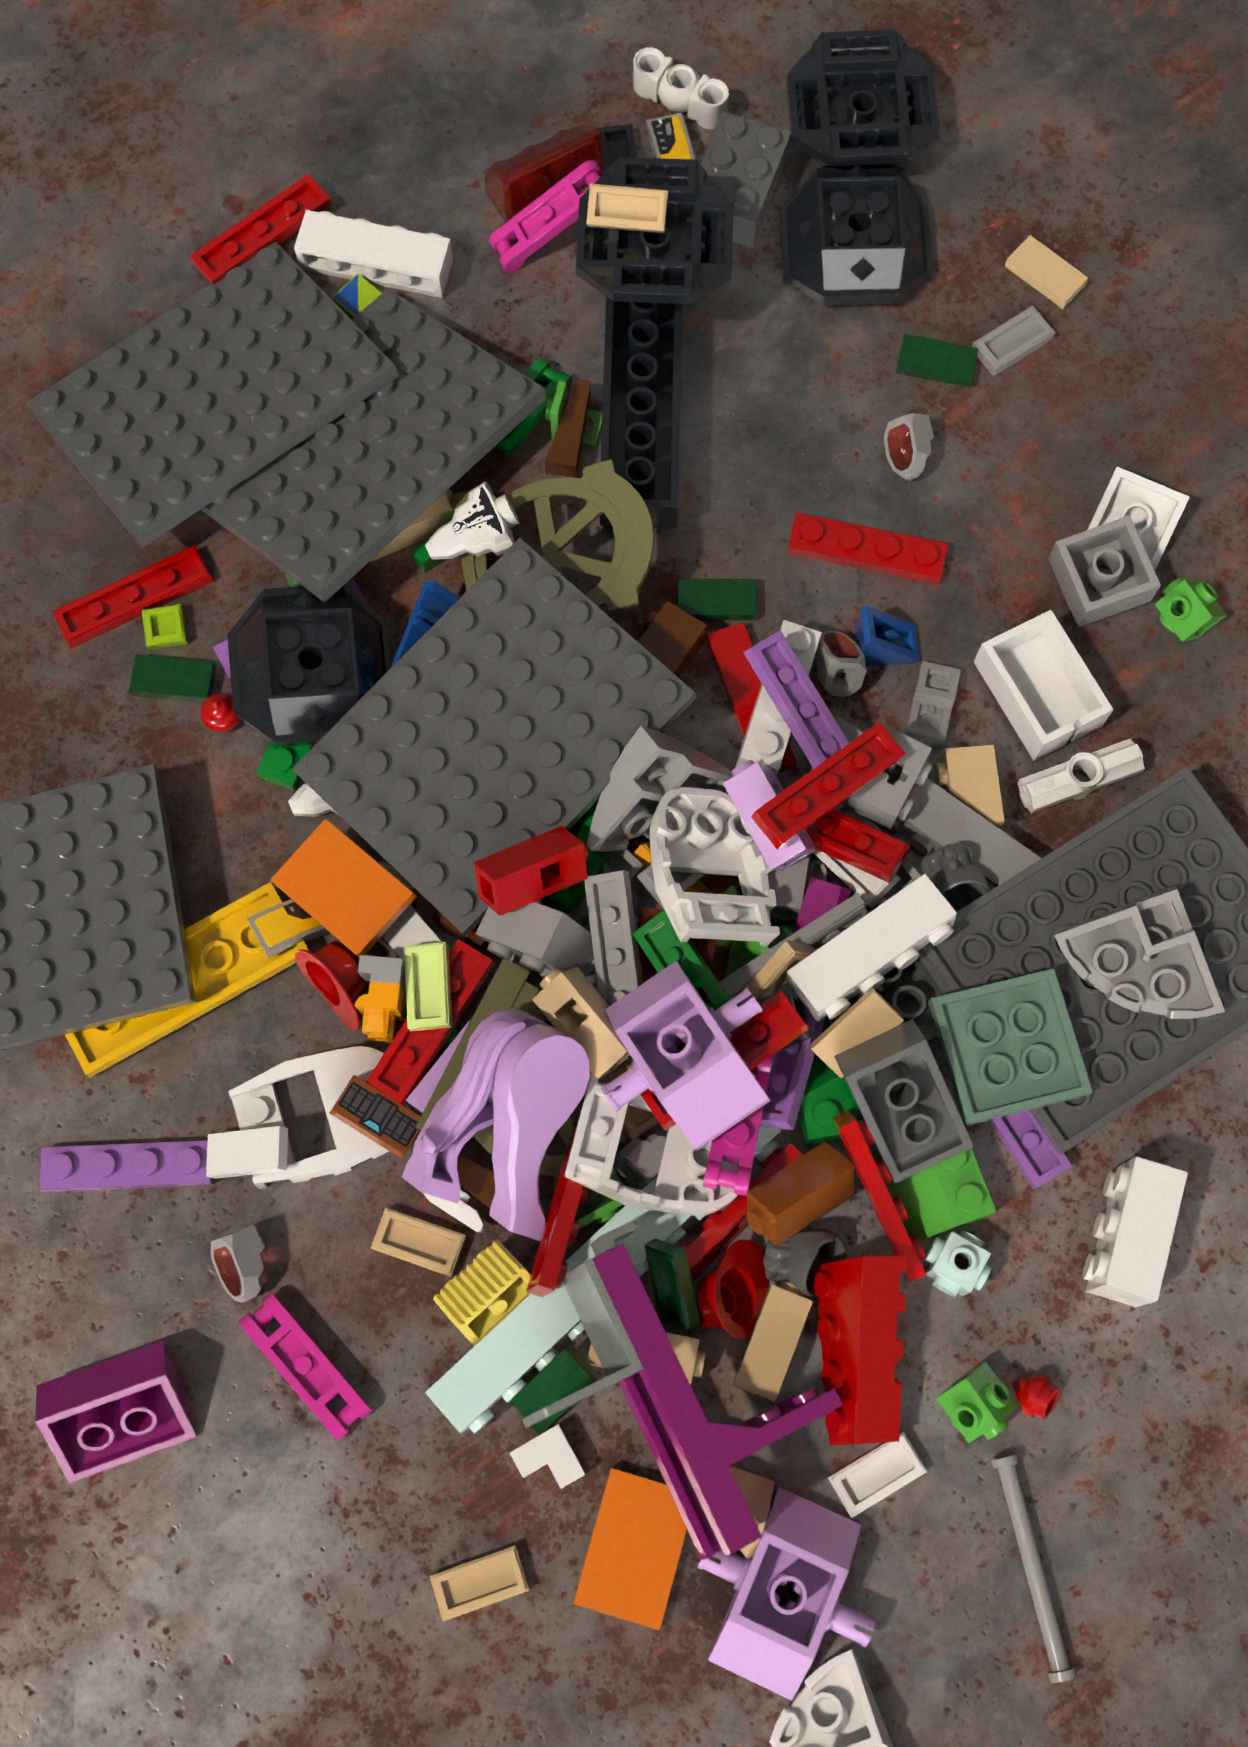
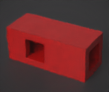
[474,826,588,916]

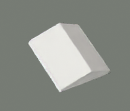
[1087,467,1190,570]

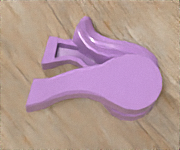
[402,1008,590,1241]

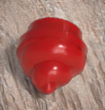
[200,693,239,732]
[1012,1374,1060,1420]

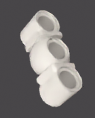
[633,47,729,130]

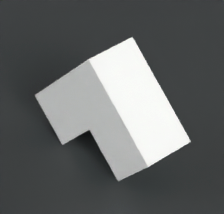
[510,1424,586,1489]

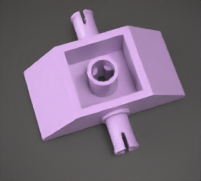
[601,961,770,1151]
[697,1486,876,1701]

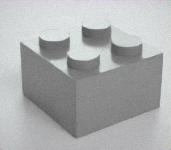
[1048,515,1161,628]
[476,902,594,978]

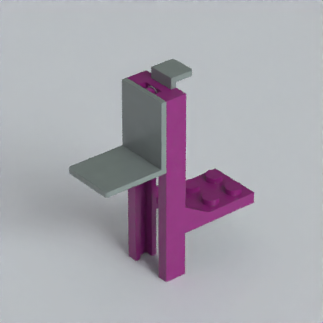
[522,1220,843,1560]

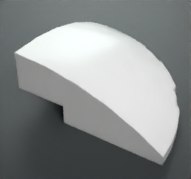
[770,1649,893,1747]

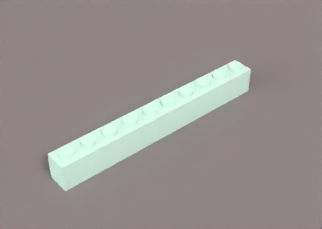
[425,1126,781,1434]

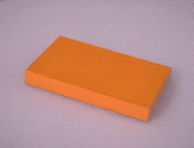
[270,818,417,958]
[573,1468,687,1631]

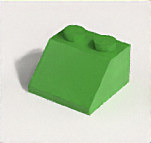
[884,1148,997,1242]

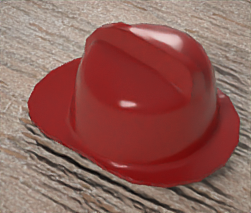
[295,941,365,1031]
[697,1239,769,1339]

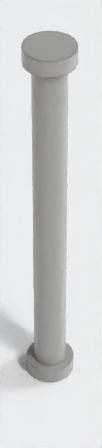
[991,1454,1077,1683]

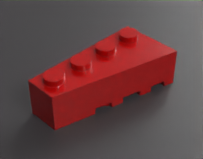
[814,1256,907,1446]

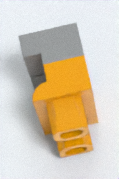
[355,955,407,1042]

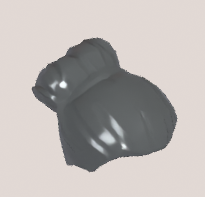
[921,843,990,912]
[764,1228,847,1296]

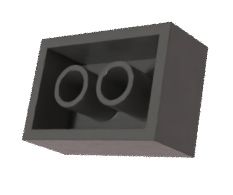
[700,111,792,248]

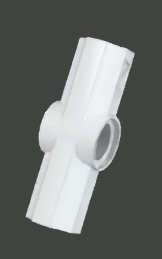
[1017,738,1145,814]

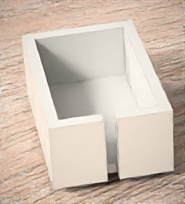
[974,610,1114,761]
[1083,1157,1188,1307]

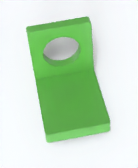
[545,380,602,448]
[575,1167,623,1229]

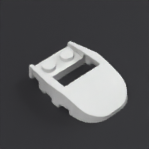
[650,787,780,946]
[228,1046,412,1189]
[564,1074,738,1215]

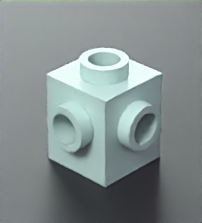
[925,1230,992,1297]

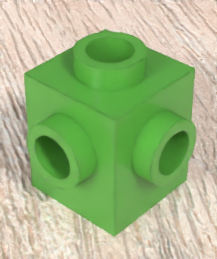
[1154,577,1227,642]
[936,1361,1018,1443]

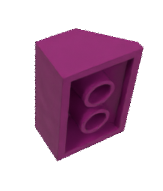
[35,1340,197,1483]

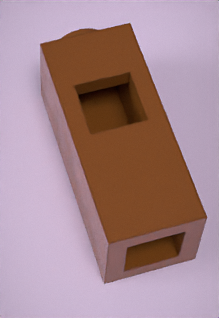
[746,1141,854,1246]

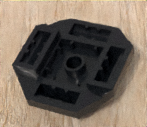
[786,29,940,167]
[576,157,733,305]
[780,166,932,305]
[227,584,391,747]

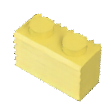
[433,1240,531,1346]

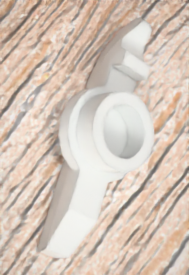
[423,1190,485,1232]

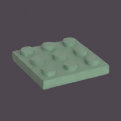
[928,968,1093,1126]

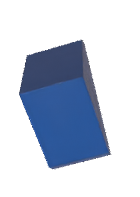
[855,606,920,666]

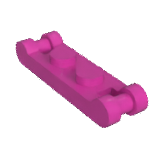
[489,160,602,273]
[703,1055,774,1196]
[238,1292,372,1441]

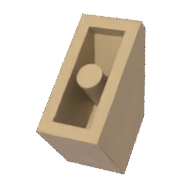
[935,745,1005,829]

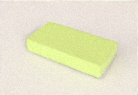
[404,942,452,1031]

